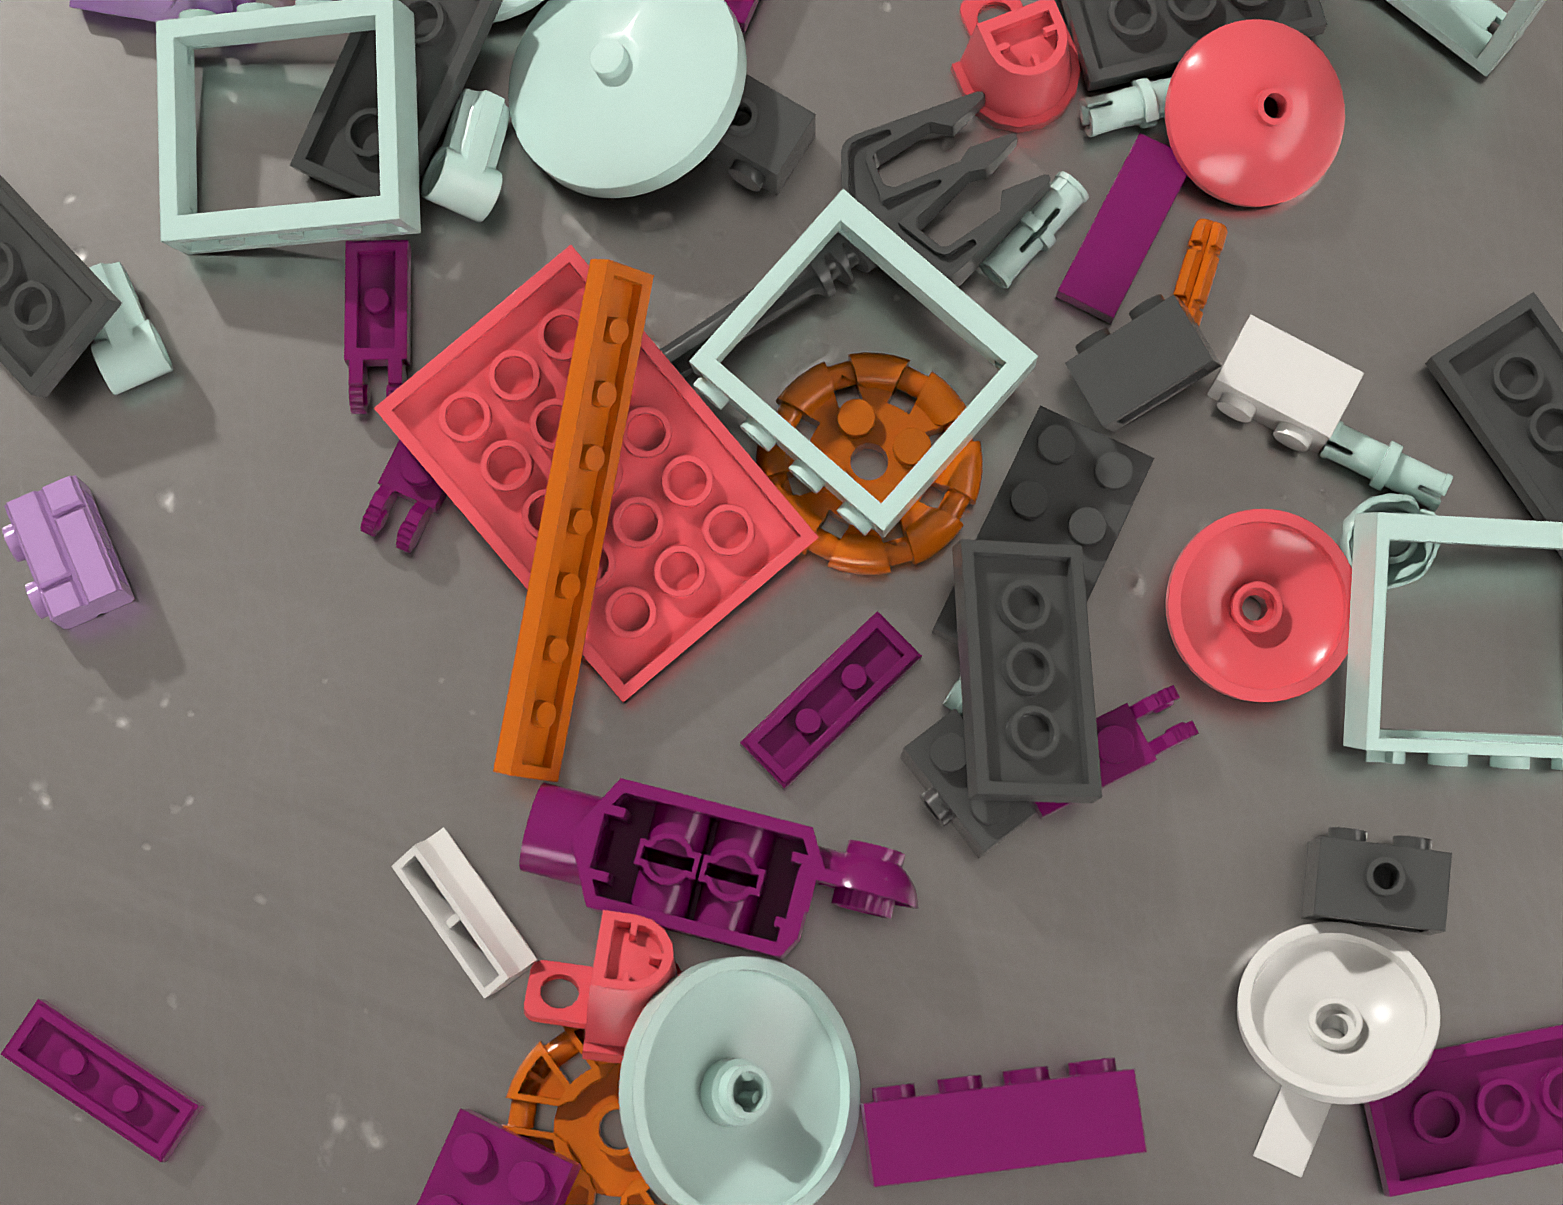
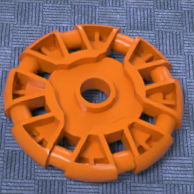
[756,352,983,575]
[501,1026,667,1205]

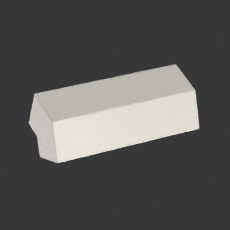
[391,827,539,999]

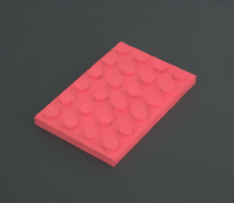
[374,245,819,703]

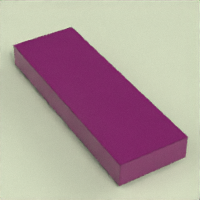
[1056,133,1187,324]
[740,611,922,791]
[0,999,203,1163]

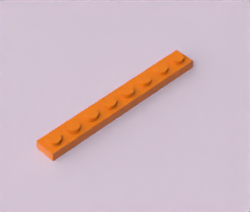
[493,259,654,782]

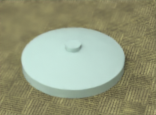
[508,0,747,198]
[619,956,860,1205]

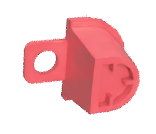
[951,0,1081,133]
[524,910,682,1063]

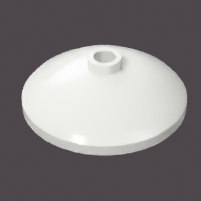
[1237,922,1441,1104]

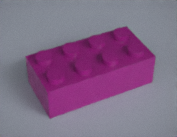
[860,1057,1147,1187]

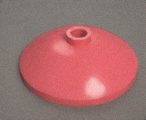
[1165,19,1345,207]
[1166,509,1352,703]

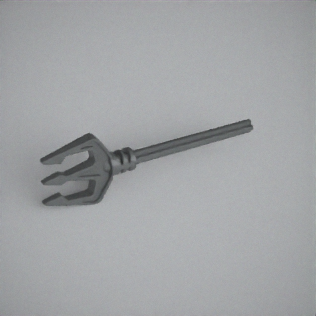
[660,91,1051,378]

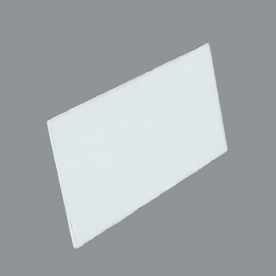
[1253,1085,1332,1177]

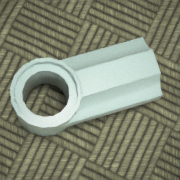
[421,89,510,222]
[89,262,173,396]

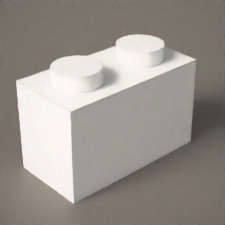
[1207,315,1364,453]

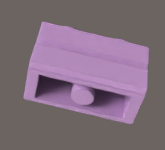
[2,475,135,629]

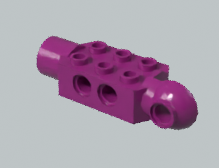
[519,778,918,960]

